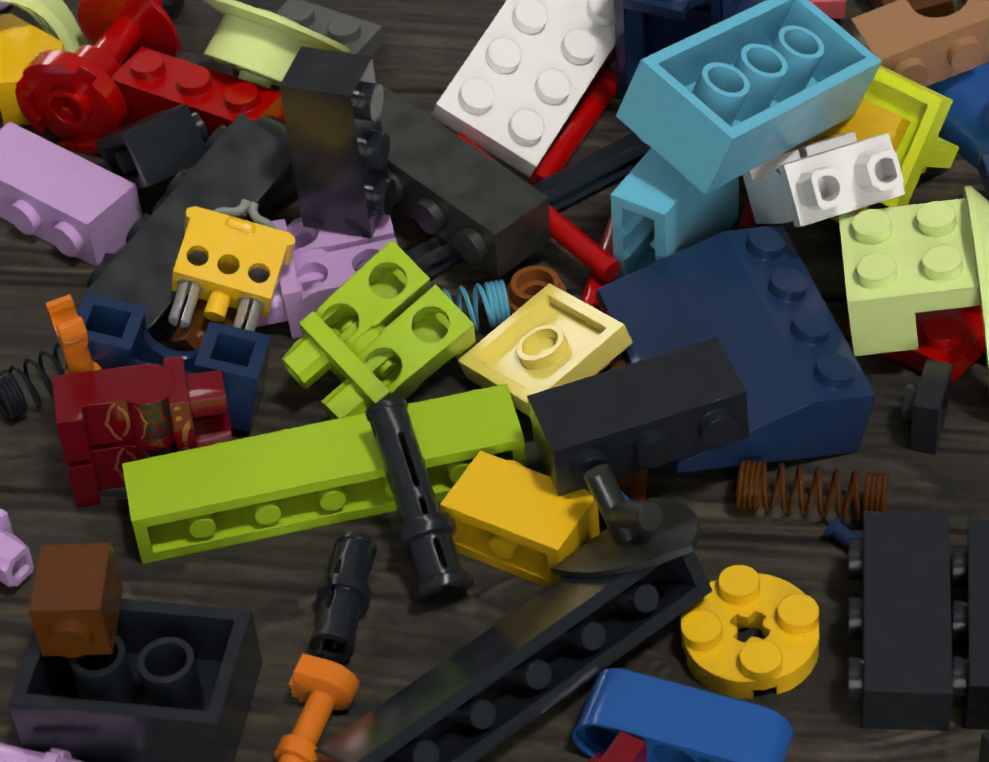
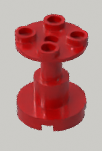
[15,0,182,155]

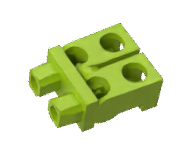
[282,240,476,420]

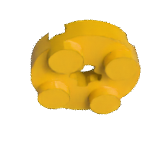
[681,565,820,699]

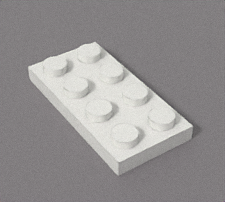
[431,0,616,177]

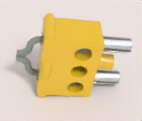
[168,199,295,331]

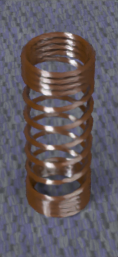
[736,458,889,523]

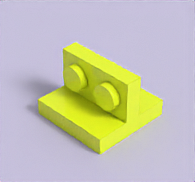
[863,65,959,207]

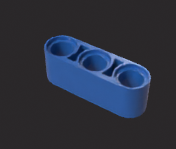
[572,668,795,762]

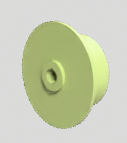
[203,0,352,88]

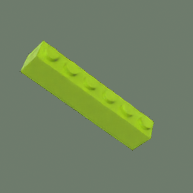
[122,384,527,564]

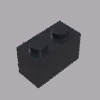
[95,103,209,189]

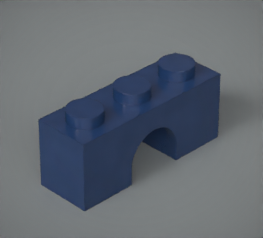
[65,293,272,432]

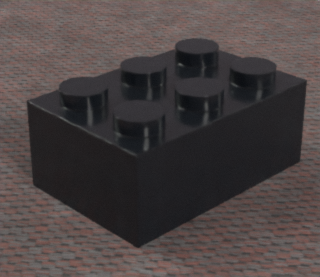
[8,598,263,762]

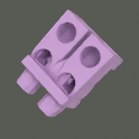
[255,214,397,339]

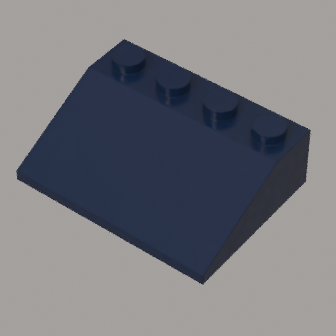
[596,226,876,473]

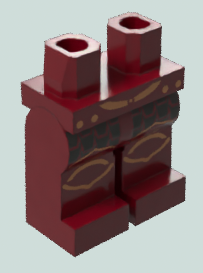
[52,356,233,508]

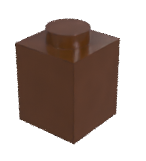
[28,542,123,658]

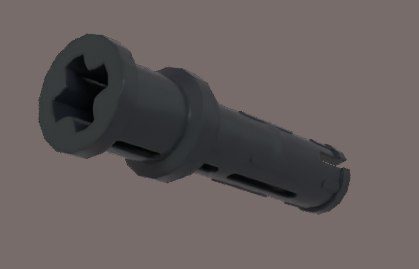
[365,398,474,604]

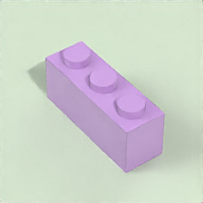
[0,122,143,267]

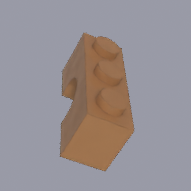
[851,0,989,87]

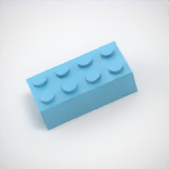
[616,0,882,195]

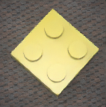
[457,283,633,417]

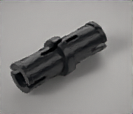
[310,531,377,663]

